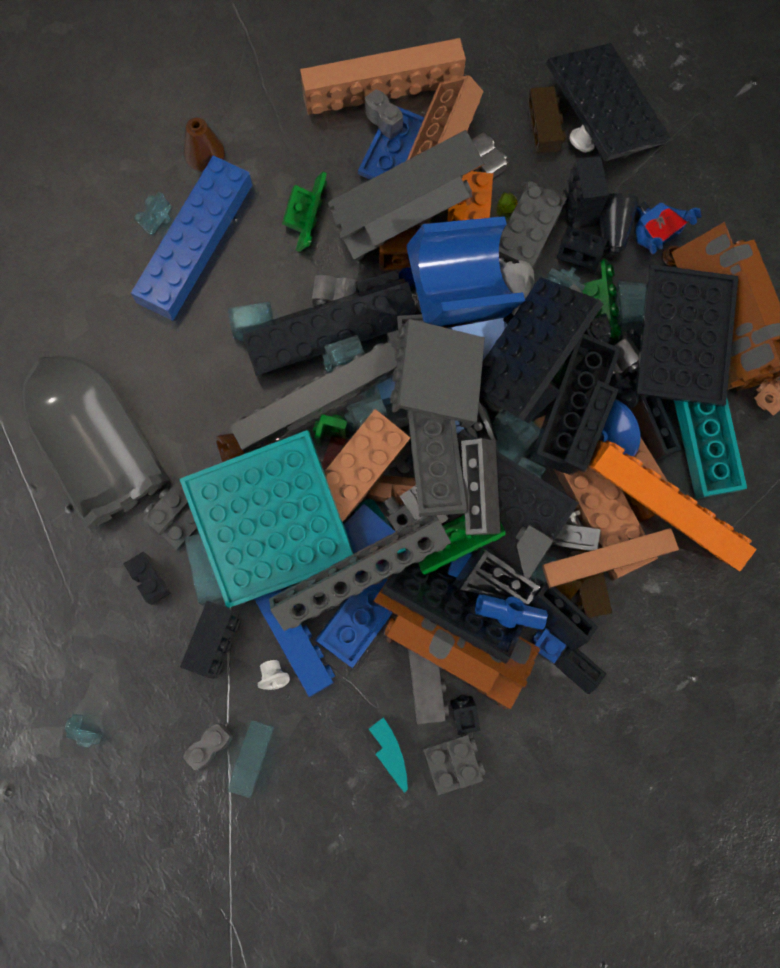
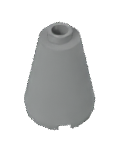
[500,260,534,316]

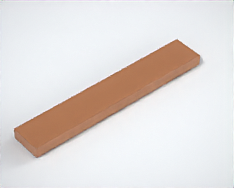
[542,528,679,588]

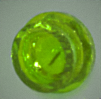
[497,192,518,213]

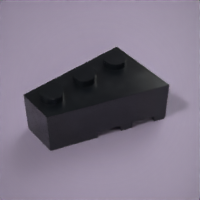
[453,548,540,606]

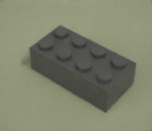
[499,181,567,269]

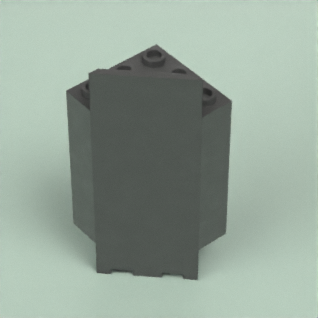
[328,130,485,261]

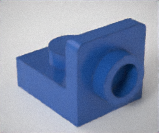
[531,628,567,664]

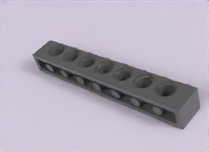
[269,516,451,631]

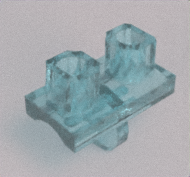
[134,192,172,236]
[547,267,586,292]

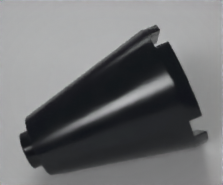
[599,193,639,254]

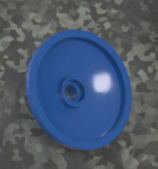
[599,399,641,456]

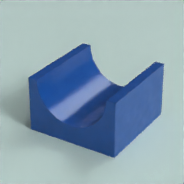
[406,216,525,327]

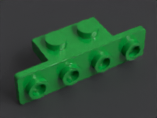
[282,171,327,252]
[582,259,621,343]
[418,515,506,574]

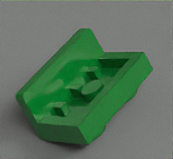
[313,414,349,447]

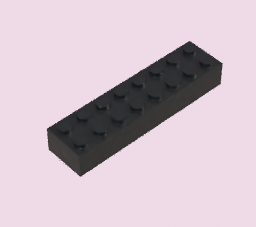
[241,278,417,376]

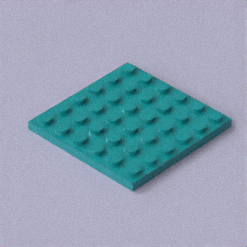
[179,430,354,608]

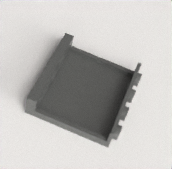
[390,319,485,428]

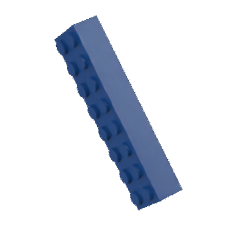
[131,156,252,321]

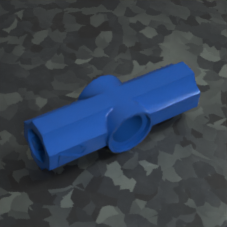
[475,595,548,630]

